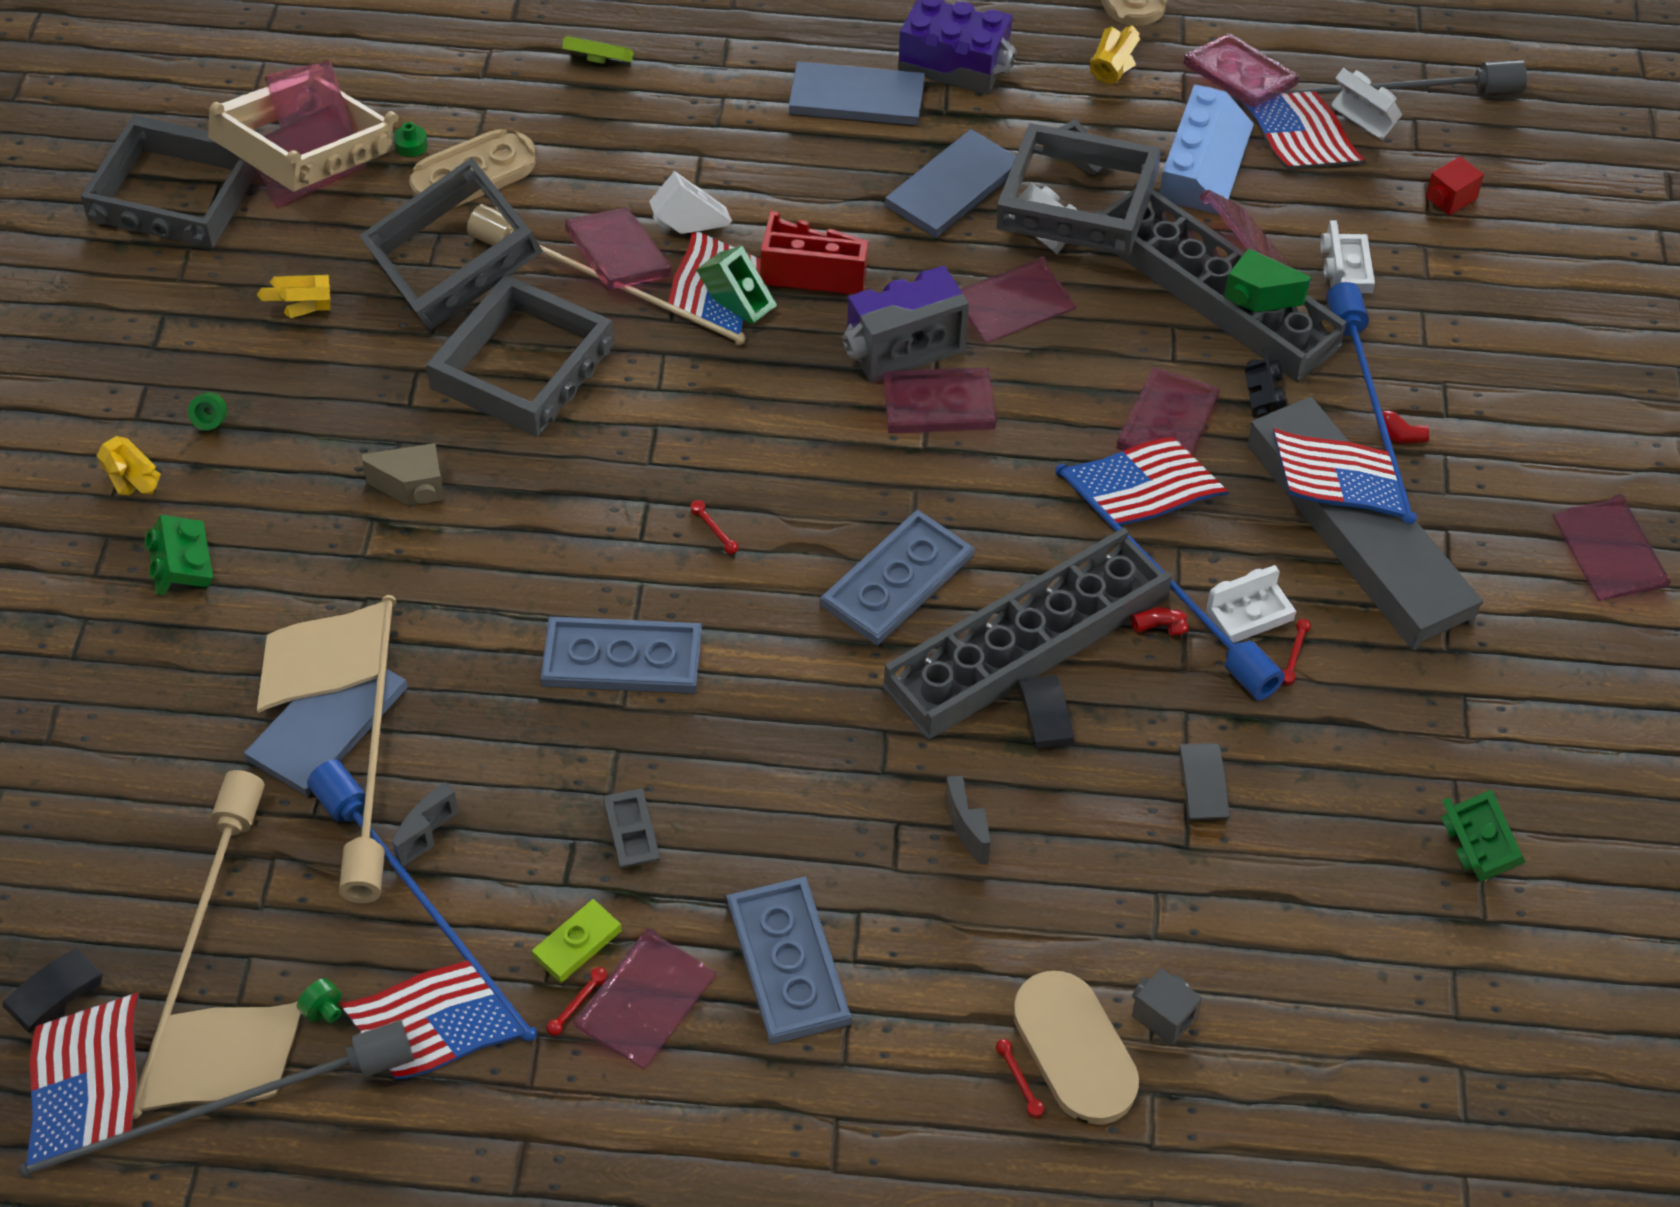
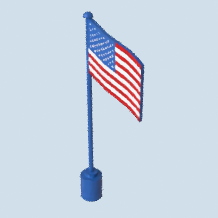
[1273,282,1417,525]
[1055,437,1285,701]
[307,760,537,1080]

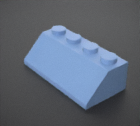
[1159,84,1254,216]

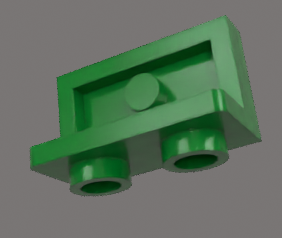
[145,514,213,595]
[1441,789,1526,882]

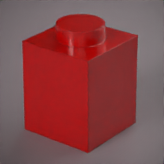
[1425,156,1484,216]

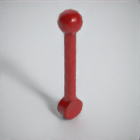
[691,500,739,555]
[1282,619,1311,686]
[546,967,607,1036]
[995,1039,1044,1119]

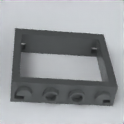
[81,115,260,249]
[996,123,1161,256]
[359,157,543,332]
[426,274,615,437]

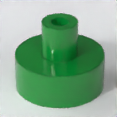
[393,122,428,157]
[188,392,228,430]
[297,978,342,1023]

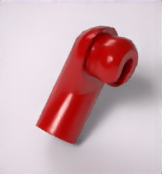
[1377,410,1430,444]
[1130,607,1189,636]

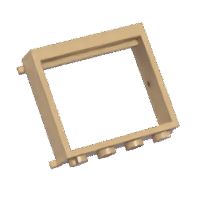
[208,65,398,192]

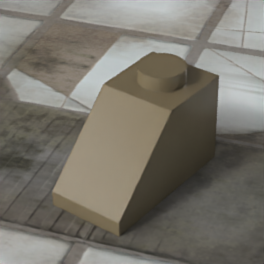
[362,443,445,506]

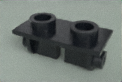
[1244,348,1289,419]

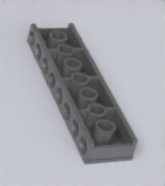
[1094,180,1347,383]
[1247,396,1483,651]
[882,527,1172,741]

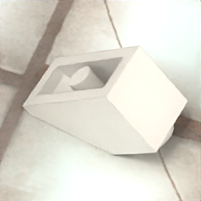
[649,171,732,234]

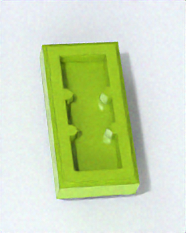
[562,36,633,64]
[532,899,622,983]

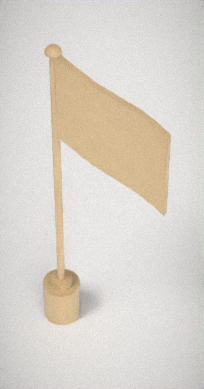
[257,595,397,903]
[133,770,302,1119]

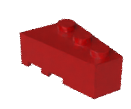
[760,210,869,295]

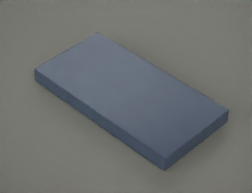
[789,62,925,126]
[885,129,1016,238]
[820,509,974,646]
[541,616,702,694]
[244,669,408,797]
[727,876,852,1045]

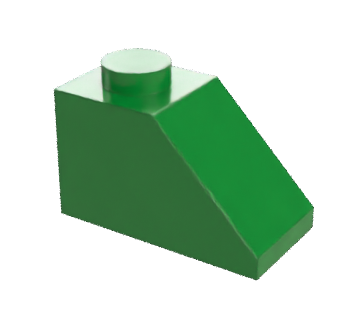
[696,246,777,324]
[1224,248,1311,312]

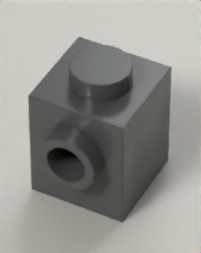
[1132,968,1202,1046]

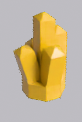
[1090,25,1140,84]
[257,275,330,318]
[97,436,161,496]

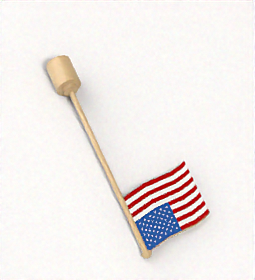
[467,204,761,346]

